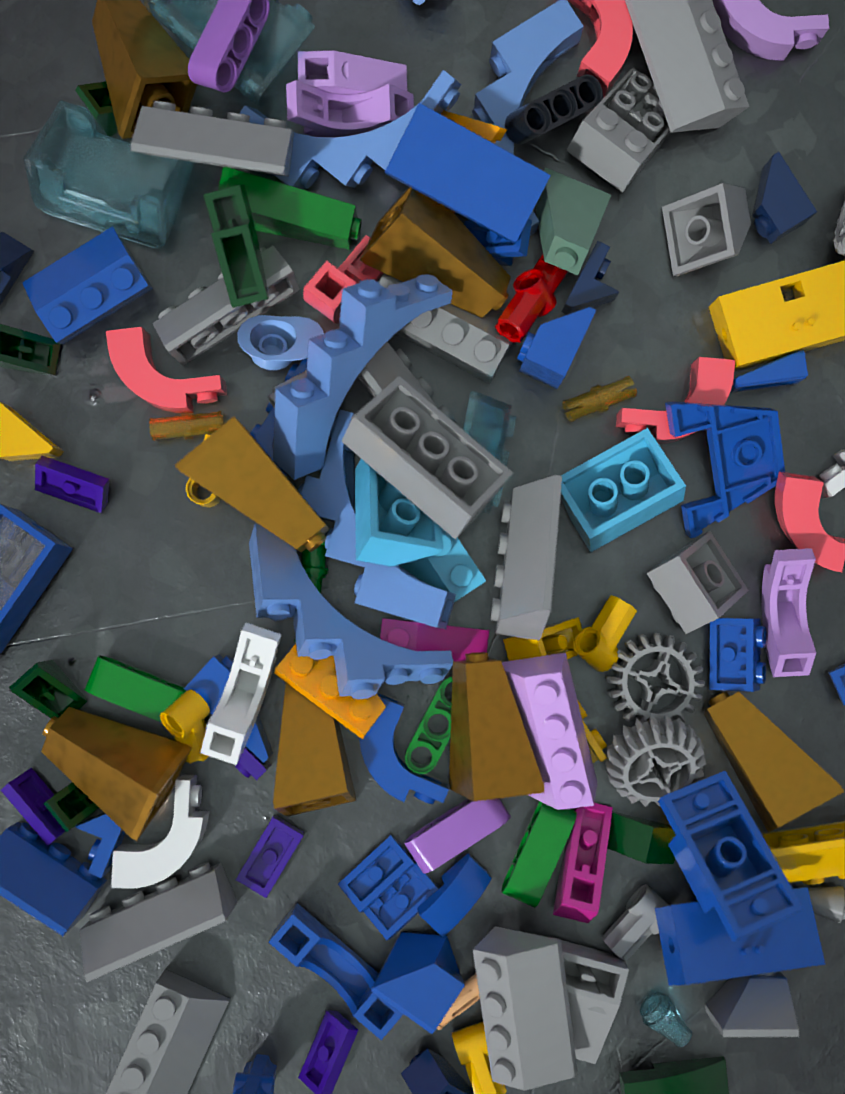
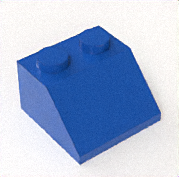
[517,307,596,389]

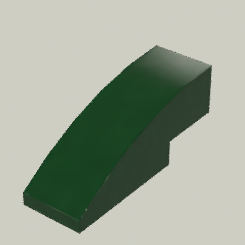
[203,185,269,308]
[619,1056,729,1094]

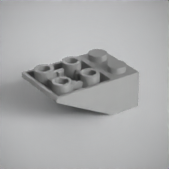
[566,67,671,193]
[555,938,629,1064]

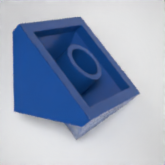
[370,932,465,1034]

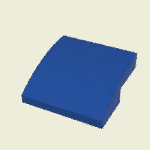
[338,835,440,940]

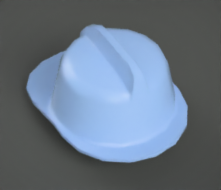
[237,315,324,370]

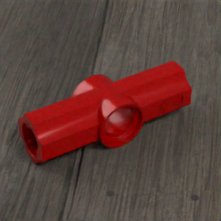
[495,255,568,342]

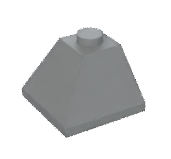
[662,183,751,276]
[705,971,799,1037]

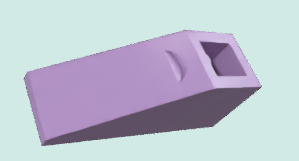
[298,51,407,95]

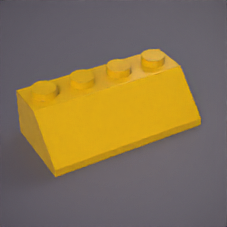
[761,821,845,885]

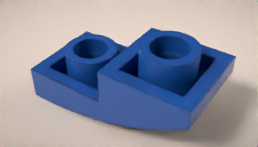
[417,853,492,937]

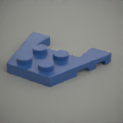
[665,401,785,538]

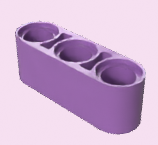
[188,0,270,92]
[404,798,511,874]

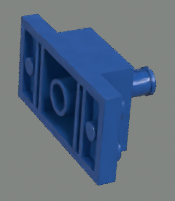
[658,771,804,942]

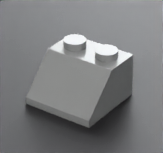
[647,531,749,634]

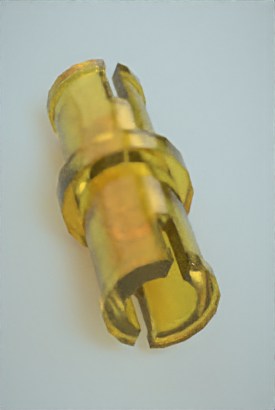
[562,375,637,422]
[149,411,224,441]

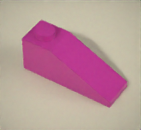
[380,618,489,661]
[553,803,613,923]

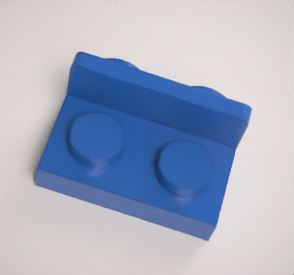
[709,618,766,692]

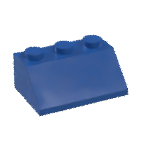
[22,226,153,344]
[0,822,107,936]

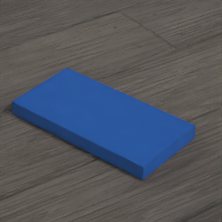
[385,103,551,244]

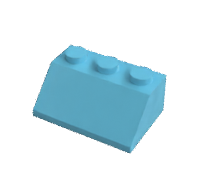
[560,428,686,553]
[355,459,443,567]
[399,528,486,602]

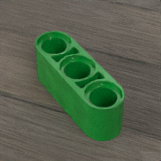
[84,655,186,723]
[405,674,453,774]
[501,801,577,908]

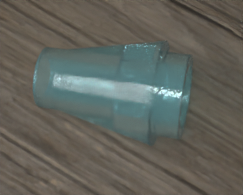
[639,992,692,1047]

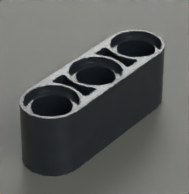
[505,74,603,144]

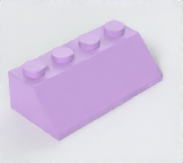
[502,653,597,810]

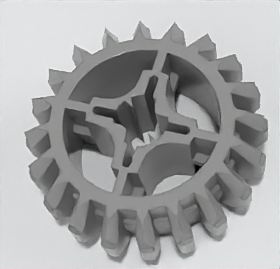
[606,633,705,724]
[605,714,706,807]

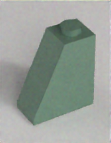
[535,168,611,275]

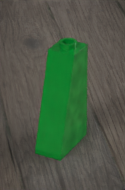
[218,167,362,250]

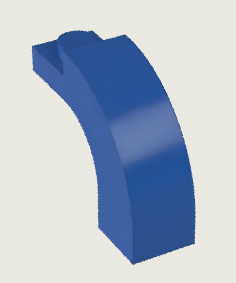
[359,692,449,804]

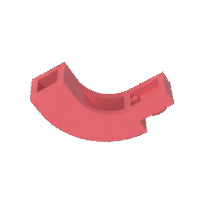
[567,0,633,97]
[303,235,384,324]
[106,327,227,414]
[616,357,735,444]
[775,471,845,573]

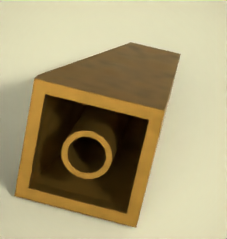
[92,0,197,139]
[360,187,511,318]
[175,416,329,552]
[449,652,545,802]
[273,683,356,817]
[704,691,845,833]
[41,707,192,841]

